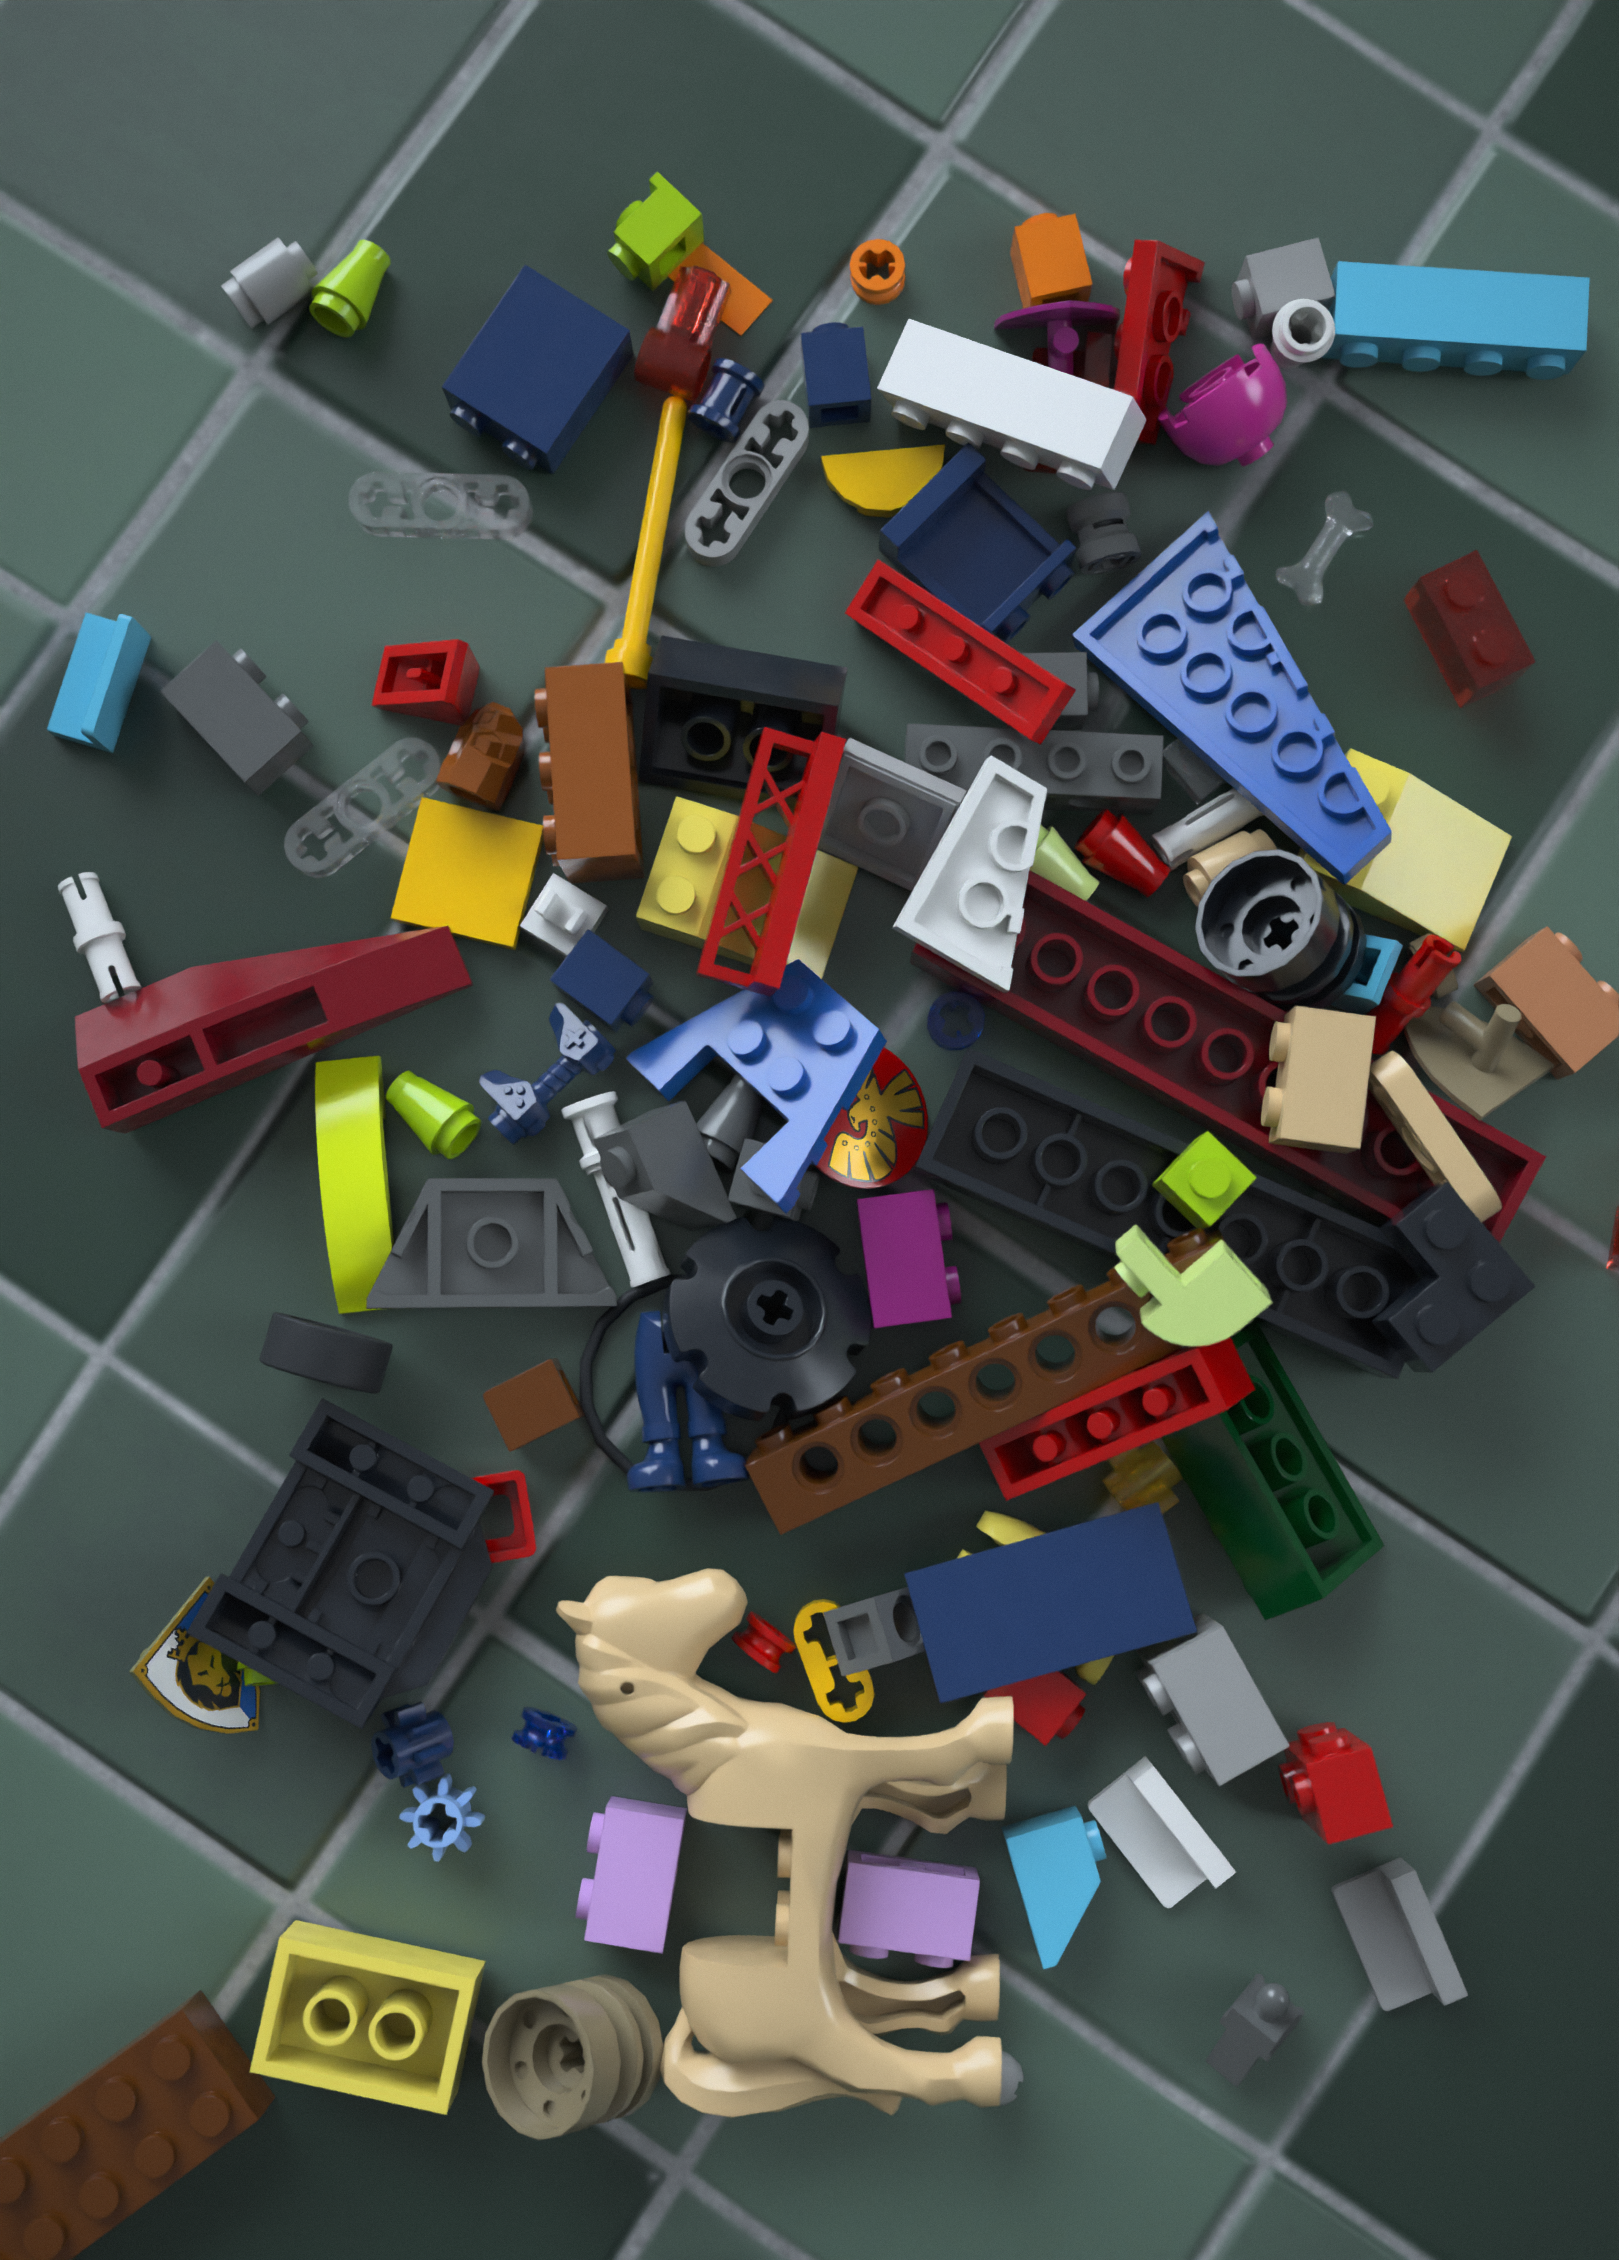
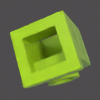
[607,171,705,291]

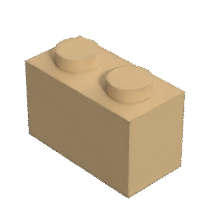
[1261,1006,1376,1154]

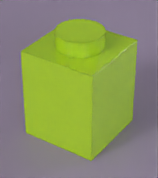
[1151,1131,1257,1229]

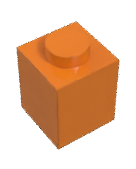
[1010,213,1093,309]

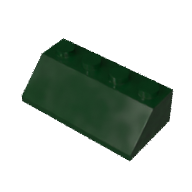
[1161,1322,1385,1621]

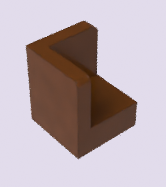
[483,1358,585,1452]

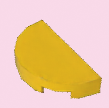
[821,445,945,518]

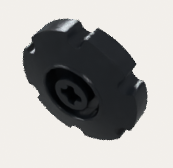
[663,1216,871,1421]

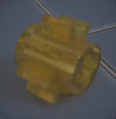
[1102,1441,1183,1515]

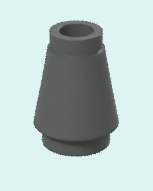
[696,1075,764,1174]

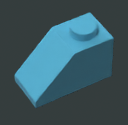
[1001,1805,1106,1969]

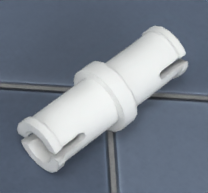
[58,872,141,1003]

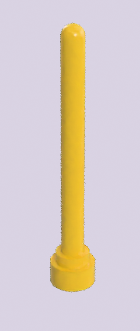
[604,396,687,689]

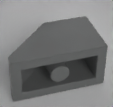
[593,1100,737,1231]

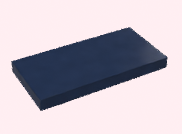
[905,1502,1197,1703]

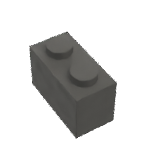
[160,640,314,796]

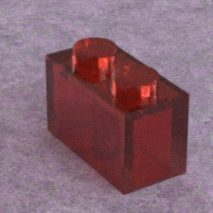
[1403,550,1536,708]

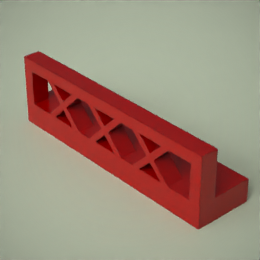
[696,727,846,997]

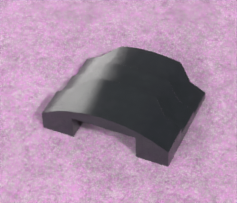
[186,1398,495,1729]

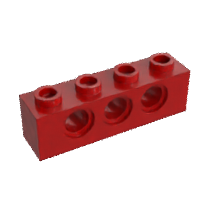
[979,1337,1255,1501]

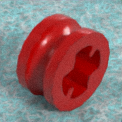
[731,1611,796,1674]

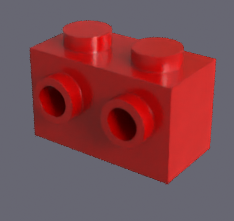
[1278,1722,1393,1844]

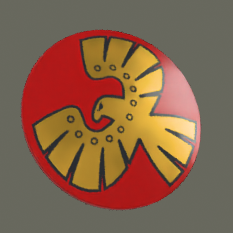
[814,1047,928,1189]

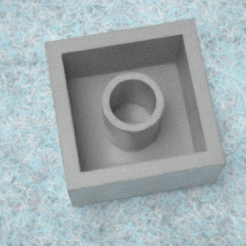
[1135,1613,1289,1786]

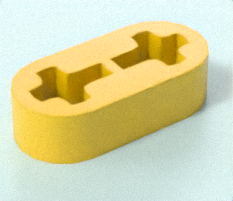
[793,1599,874,1723]

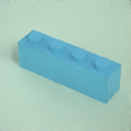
[1322,261,1590,380]

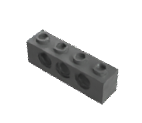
[904,723,1163,815]

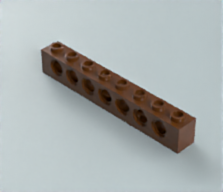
[745,1228,1227,1535]

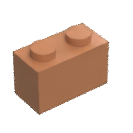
[1473,926,1619,1080]

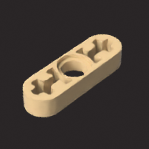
[1368,1051,1502,1222]

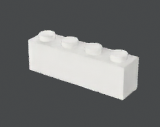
[877,319,1146,490]

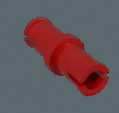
[1366,934,1462,1055]

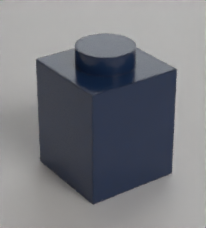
[801,322,871,428]
[549,929,654,1033]

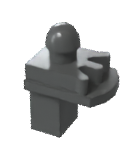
[1205,1974,1305,2087]

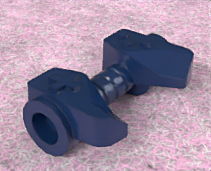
[479,1003,617,1145]

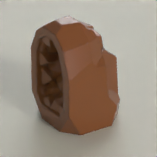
[436,702,524,811]

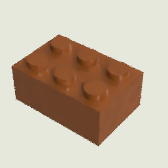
[535,662,645,884]

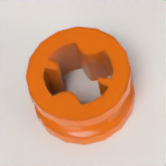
[850,239,906,305]

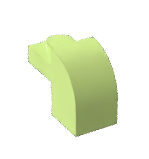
[1115,1225,1272,1346]

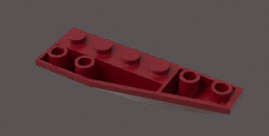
[75,926,474,1134]

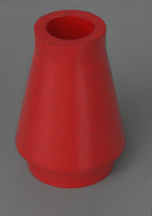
[1074,808,1171,898]

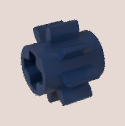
[371,1701,454,1788]

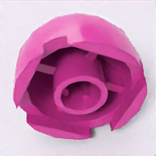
[1157,344,1287,467]

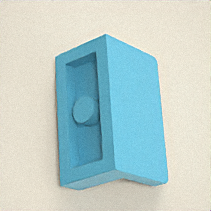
[47,613,151,753]

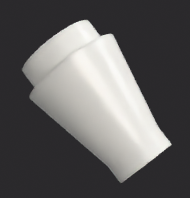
[1270,299,1335,369]

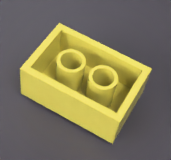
[250,1920,486,2115]

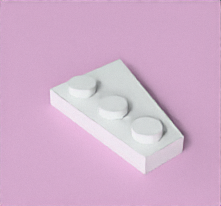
[892,755,1047,993]

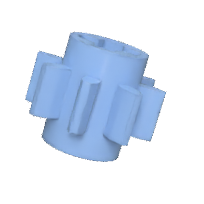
[399,1773,485,1861]

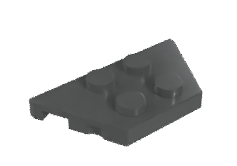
[366,1178,617,1309]

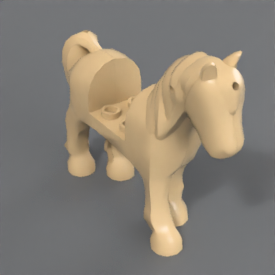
[556,1568,1013,2117]

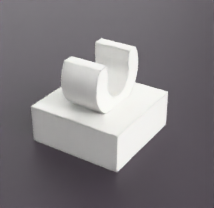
[520,873,609,957]

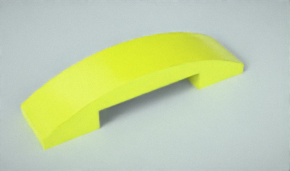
[315,1055,395,1314]

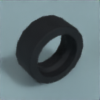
[259,1312,393,1394]

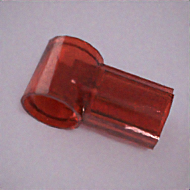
[634,265,731,403]

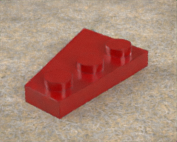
[1112,239,1205,445]

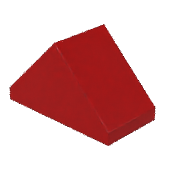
[371,639,480,726]

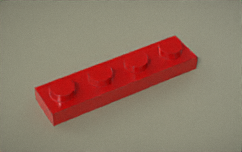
[845,559,1076,745]

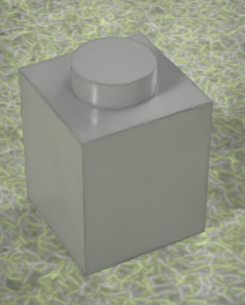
[1231,237,1335,339]

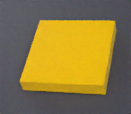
[390,797,544,950]

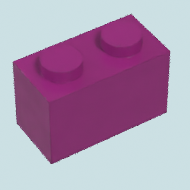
[856,1189,961,1329]

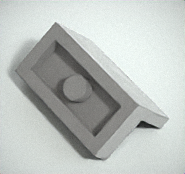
[1331,1857,1469,2011]

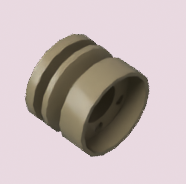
[482,1974,664,2140]

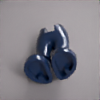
[627,1311,749,1493]

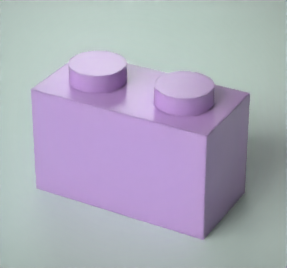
[576,1796,688,1953]
[838,1850,980,1968]

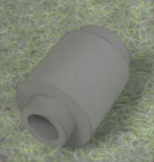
[221,237,318,329]

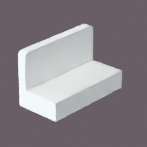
[1088,1756,1236,1908]

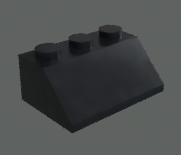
[638,635,848,809]

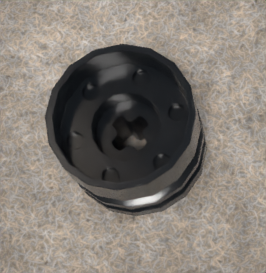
[1195,849,1367,1012]

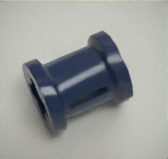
[688,358,765,443]

